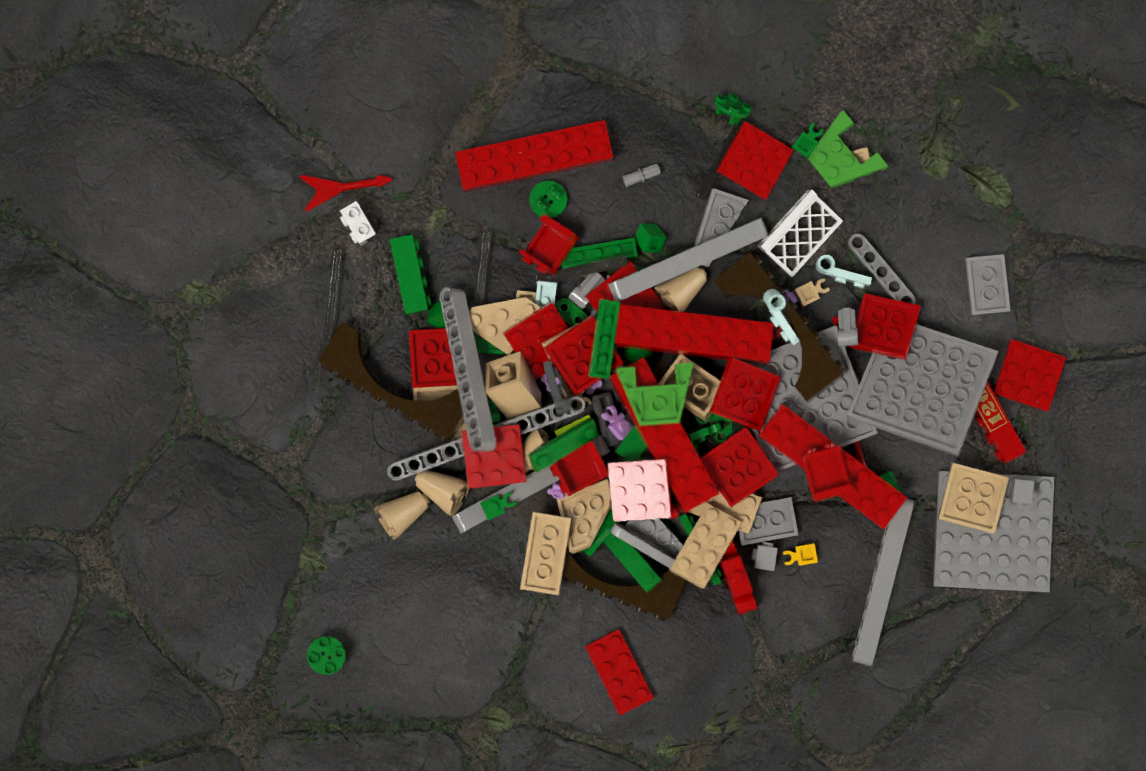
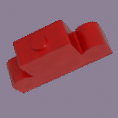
[719,540,757,615]

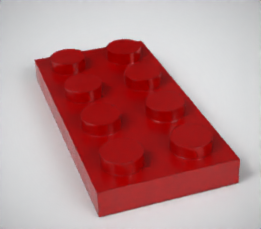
[585,629,654,716]

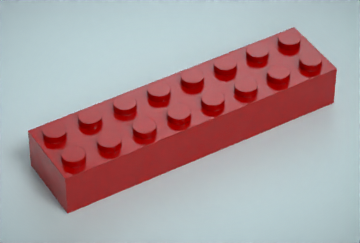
[455,120,613,192]
[614,305,773,365]
[609,358,719,513]
[758,404,907,529]

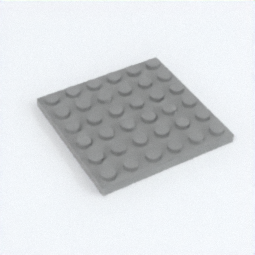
[847,324,998,456]
[745,326,878,472]
[933,471,1054,592]

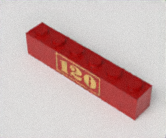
[975,382,1026,463]

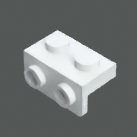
[340,202,375,246]

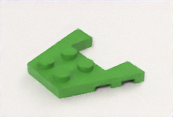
[808,110,888,189]
[616,363,693,426]

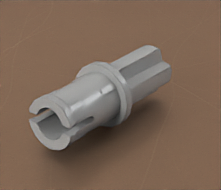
[622,164,661,187]

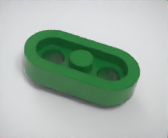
[555,298,587,327]

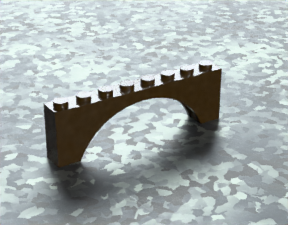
[713,252,845,403]
[318,322,464,442]
[562,547,686,621]

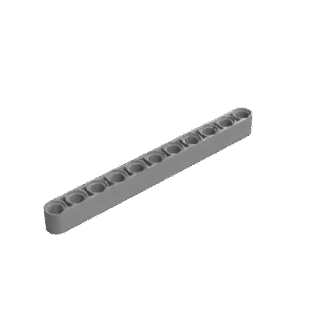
[387,395,586,480]

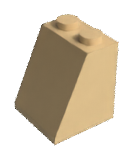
[485,352,541,419]

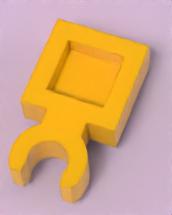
[782,543,818,566]

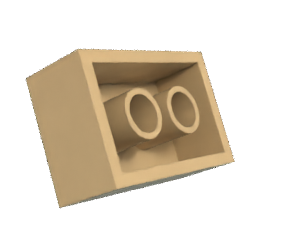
[658,354,720,422]

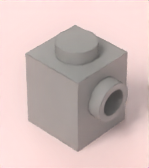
[1009,479,1036,508]
[751,542,778,571]

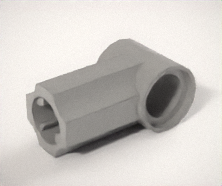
[568,270,605,310]
[837,308,858,347]

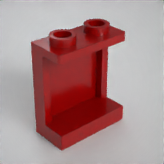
[519,214,579,276]
[549,441,609,497]
[801,443,853,501]

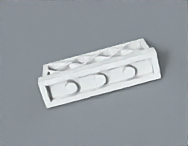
[757,190,843,277]

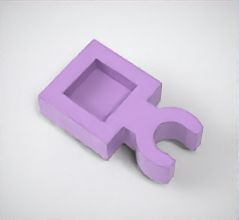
[601,405,634,441]

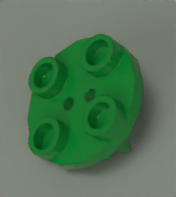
[714,93,752,126]
[529,180,567,218]
[307,636,346,675]

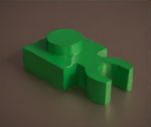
[792,123,824,159]
[688,423,722,444]
[480,492,517,520]

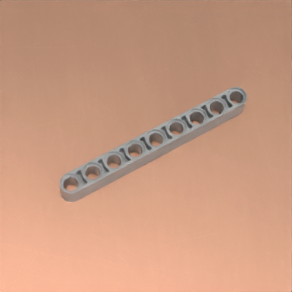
[608,218,769,302]
[440,287,496,452]
[452,435,611,534]
[852,499,914,666]

